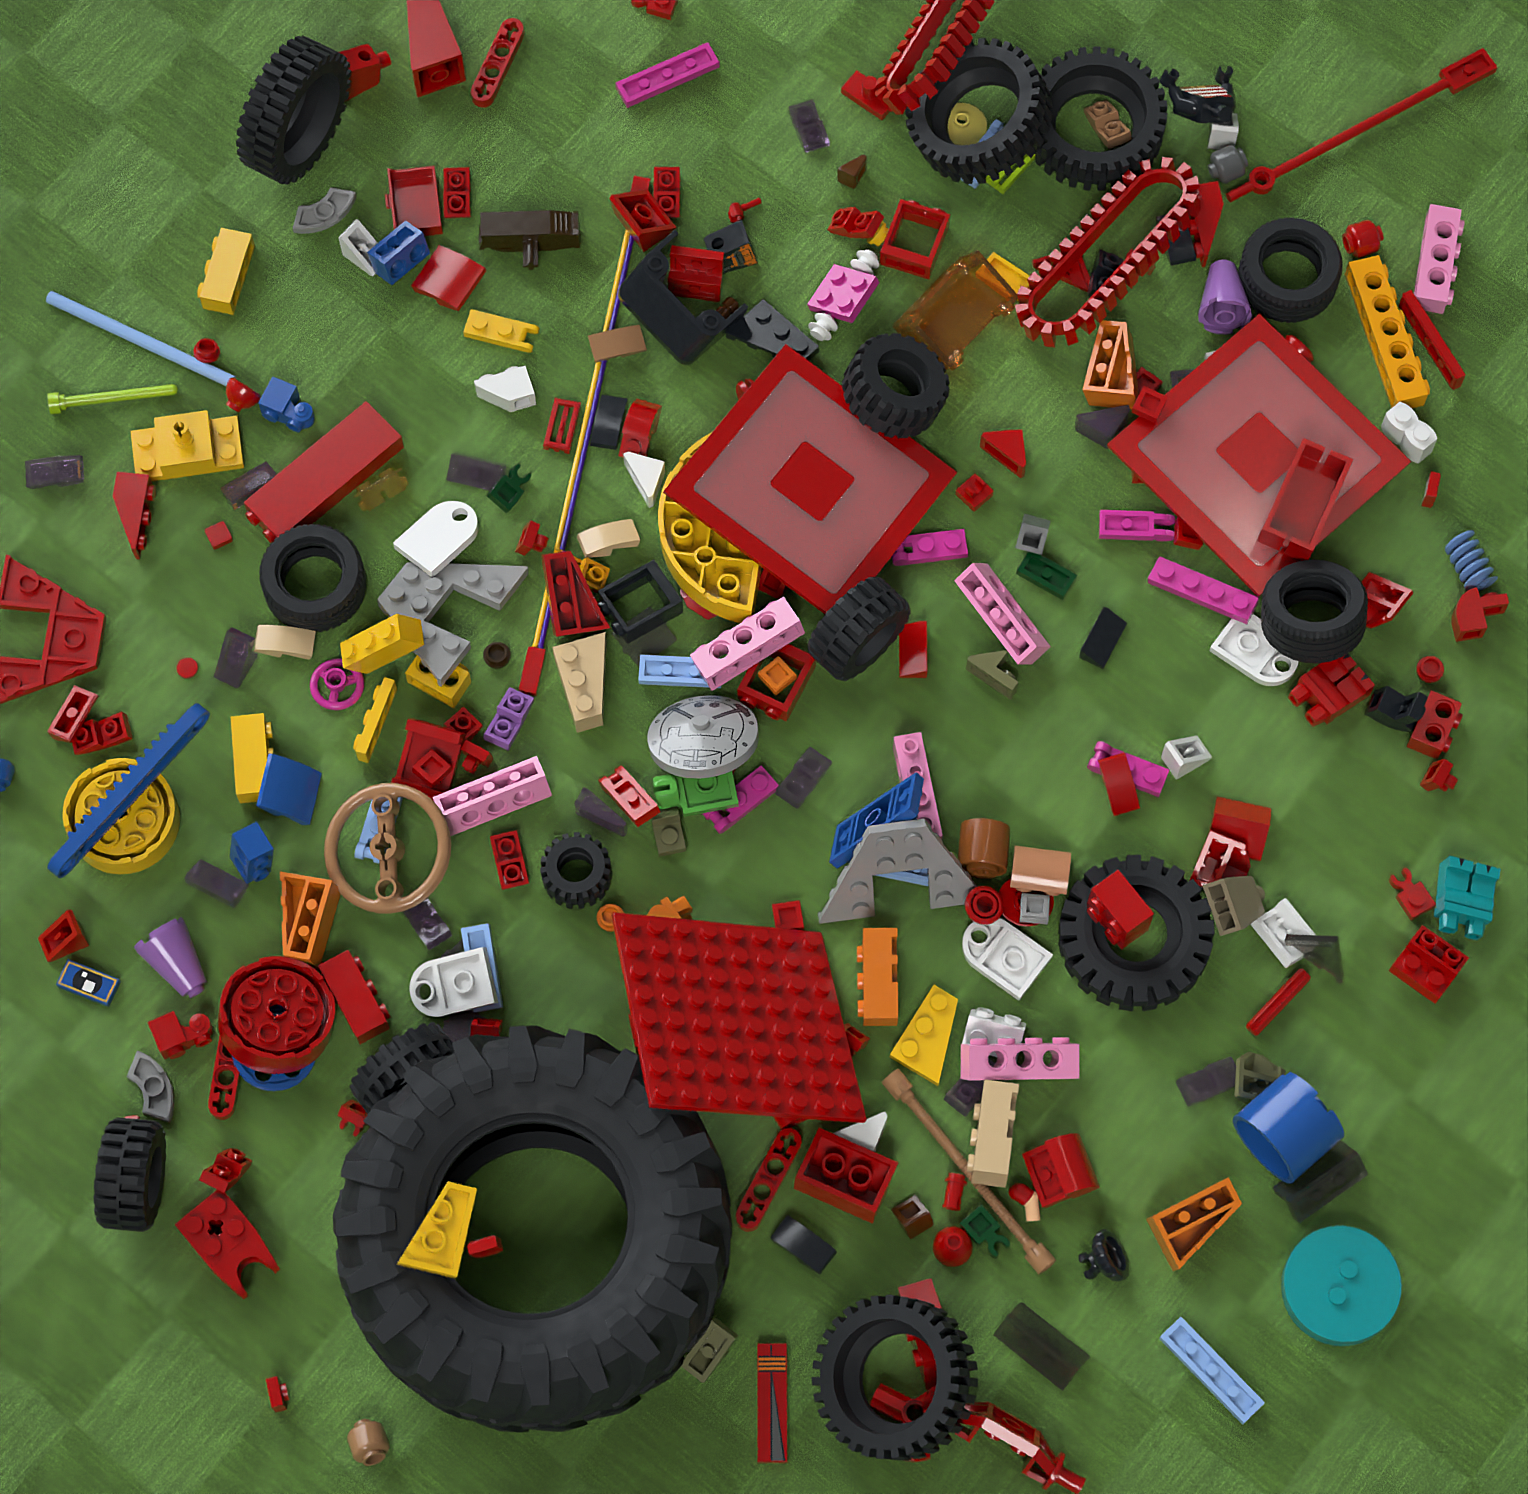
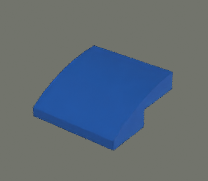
[256,754,322,825]

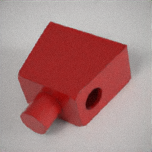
[339,44,391,102]

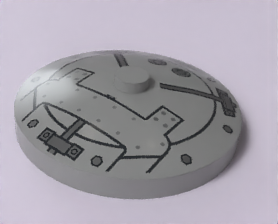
[647,695,759,779]

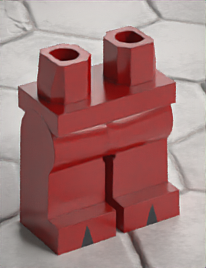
[1288,654,1375,727]

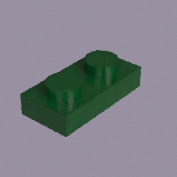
[1016,552,1077,600]

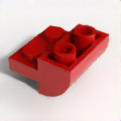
[1388,925,1469,1004]
[1022,1133,1100,1208]

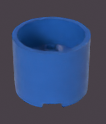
[1233,1072,1344,1183]

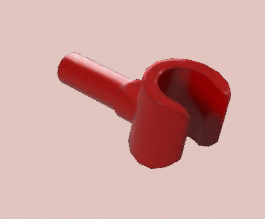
[728,198,762,223]

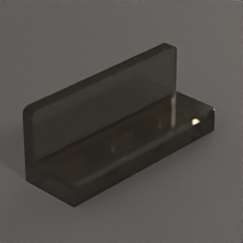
[1273,1140,1368,1223]
[994,1302,1089,1391]

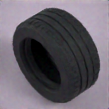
[1238,217,1343,323]
[259,524,367,633]
[1261,560,1368,663]

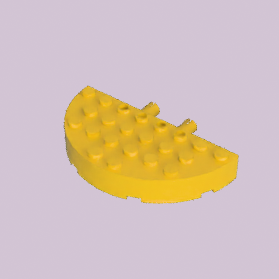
[658,432,762,623]

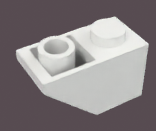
[474,366,536,412]

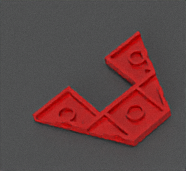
[0,554,106,704]

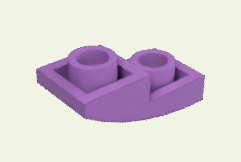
[484,687,534,750]

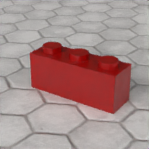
[318,950,391,1045]

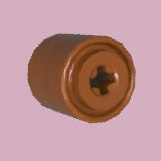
[958,818,1010,879]

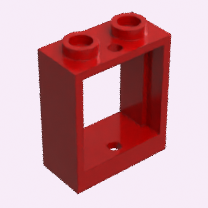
[880,199,950,280]
[737,644,816,722]

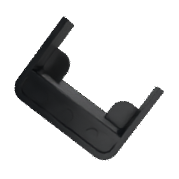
[618,230,748,365]

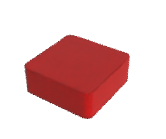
[204,521,233,550]

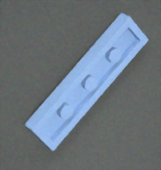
[1159,1317,1265,1425]

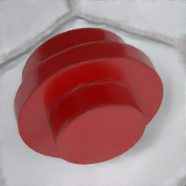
[193,338,220,363]
[1416,656,1444,683]

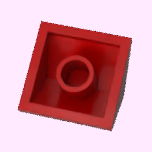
[609,190,676,252]
[1209,796,1272,861]

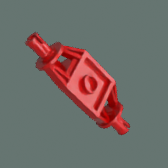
[921,1389,1086,1494]

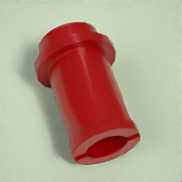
[942,1173,967,1211]

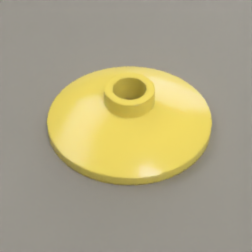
[948,103,987,145]

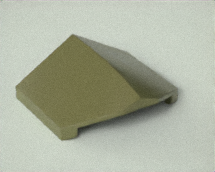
[1235,1052,1285,1105]

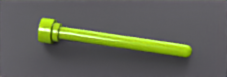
[48,384,178,415]

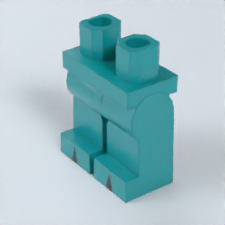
[1434,856,1501,940]

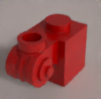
[147,1011,213,1060]

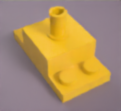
[131,410,244,481]

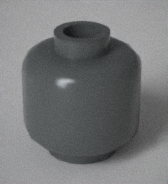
[1207,145,1248,184]

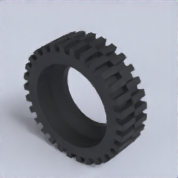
[236,35,351,185]
[905,38,1053,184]
[1032,46,1168,191]
[812,1295,978,1461]

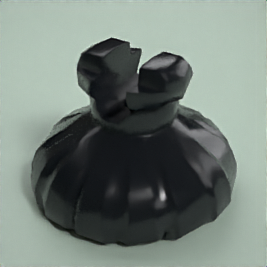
[1078,1229,1129,1281]

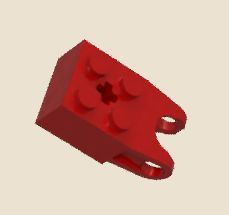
[174,1190,281,1300]

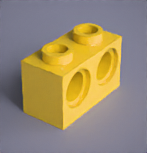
[405,655,471,708]

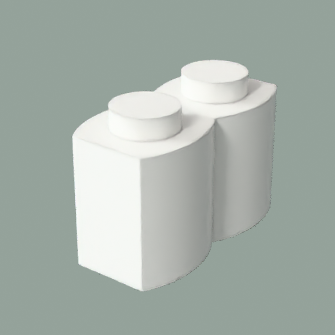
[1381,402,1437,463]

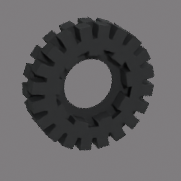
[1058,855,1215,1012]

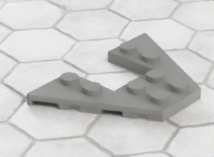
[377,562,528,687]
[818,819,978,924]

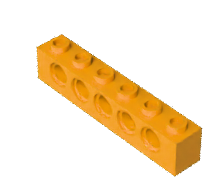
[1345,255,1430,408]

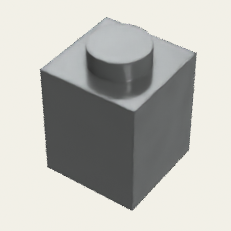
[1015,514,1050,555]

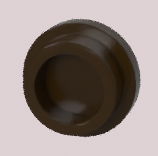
[483,642,511,669]

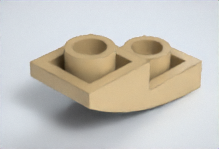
[577,519,640,558]
[254,625,316,660]

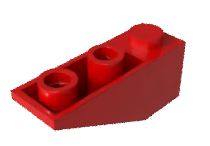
[1188,181,1224,267]
[112,472,156,560]

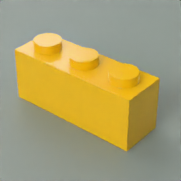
[197,228,255,315]
[340,614,424,674]
[231,713,275,804]

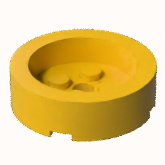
[63,758,180,874]

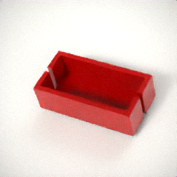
[1257,438,1354,561]

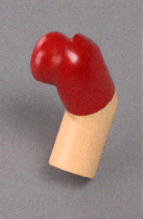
[1008,1183,1041,1221]

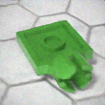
[653,771,739,817]

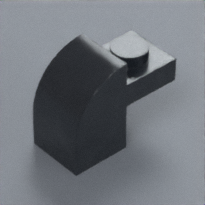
[1364,686,1428,732]

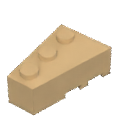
[552,632,607,733]
[967,1079,1019,1188]

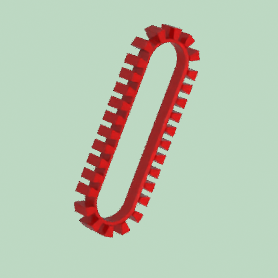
[875,0,995,115]
[1015,157,1202,348]

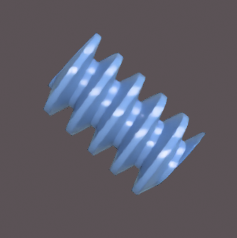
[1445,530,1498,591]

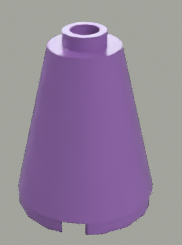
[1198,259,1252,334]
[134,917,207,998]

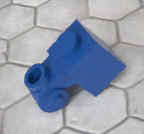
[258,376,315,432]

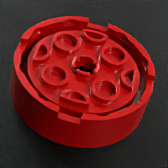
[218,956,335,1074]

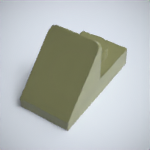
[966,650,1018,700]
[651,802,686,857]
[681,1318,738,1383]

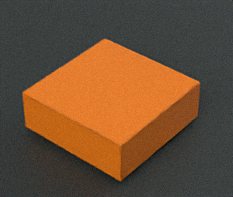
[758,656,797,695]

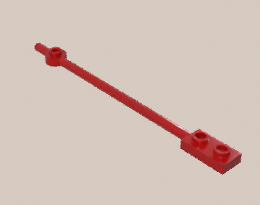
[1226,48,1498,203]

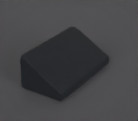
[1079,606,1127,669]

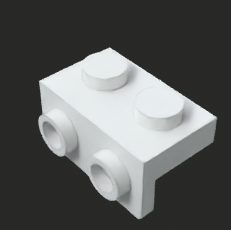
[1251,898,1320,968]
[962,1007,1026,1061]

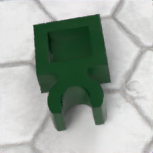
[486,464,531,513]
[959,1204,1010,1259]

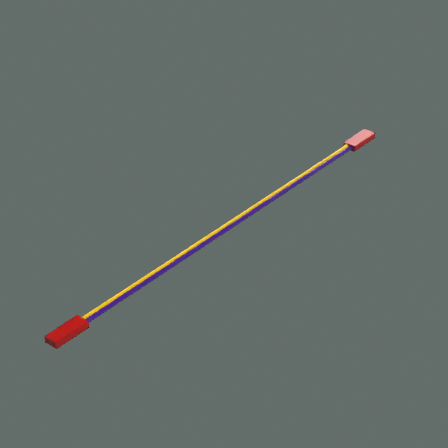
[518,176,651,696]

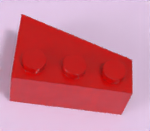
[541,551,610,637]
[898,1278,941,1391]

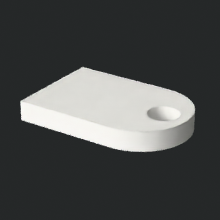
[393,501,479,577]
[1209,614,1299,686]
[962,918,1053,1001]
[410,947,498,1017]

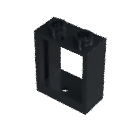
[597,560,683,644]

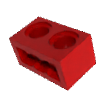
[1407,690,1463,760]

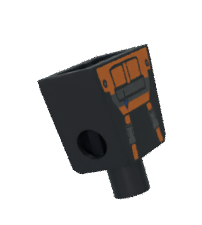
[704,220,758,274]

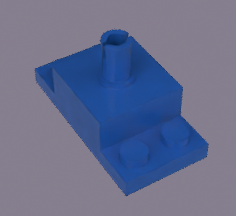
[829,772,924,869]

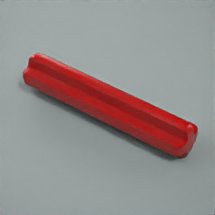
[1246,968,1311,1036]

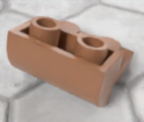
[1010,846,1071,896]

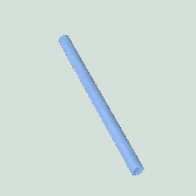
[46,291,236,386]

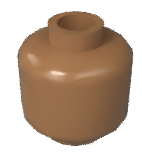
[347,1419,390,1466]

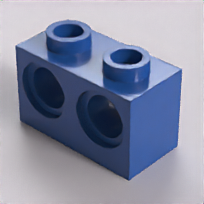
[367,220,430,285]
[230,822,274,884]

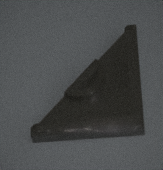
[1285,934,1344,983]

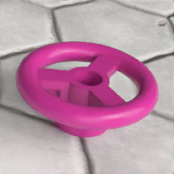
[310,659,364,710]

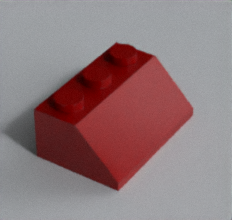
[794,1128,898,1224]

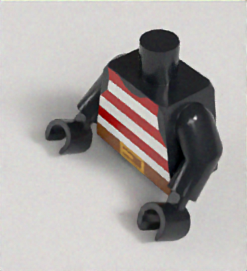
[1160,66,1236,124]

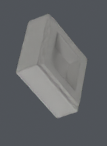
[1019,893,1050,925]

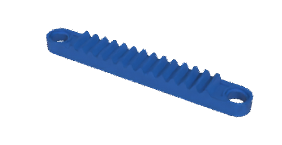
[47,703,210,878]

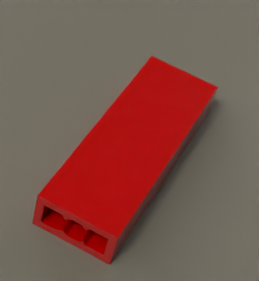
[244,401,404,543]

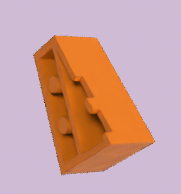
[1082,320,1139,410]
[280,871,341,970]
[857,928,898,1026]
[1146,1177,1242,1271]

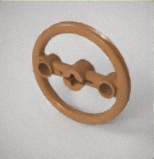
[324,783,451,914]

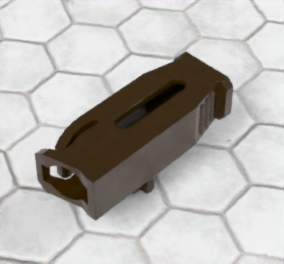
[479,210,580,270]

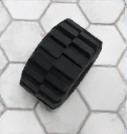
[540,832,612,909]

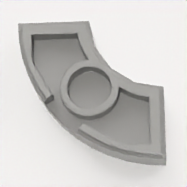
[293,187,357,234]
[127,1051,174,1123]

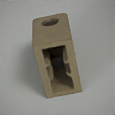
[1203,876,1265,936]

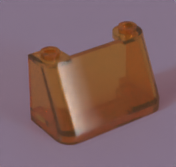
[892,250,1018,371]

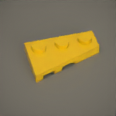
[890,985,958,1086]
[397,1182,477,1278]

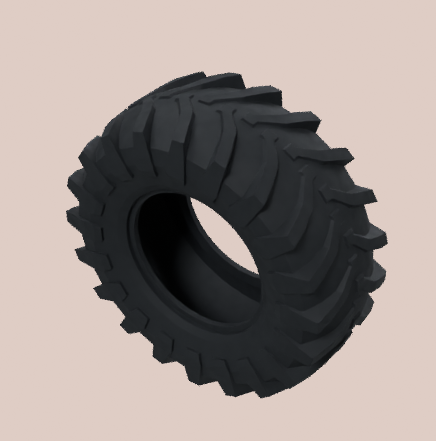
[333,1026,732,1433]

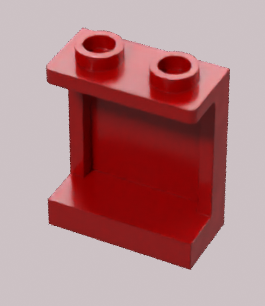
[391,718,466,801]

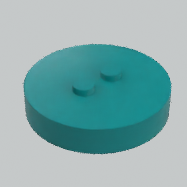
[1281,1226,1401,1346]

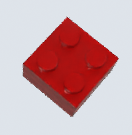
[1087,869,1154,949]

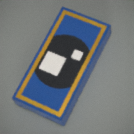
[56,959,121,1007]

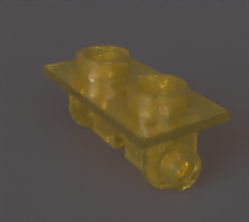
[352,467,409,512]

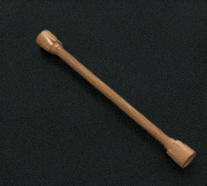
[882,1069,1057,1275]

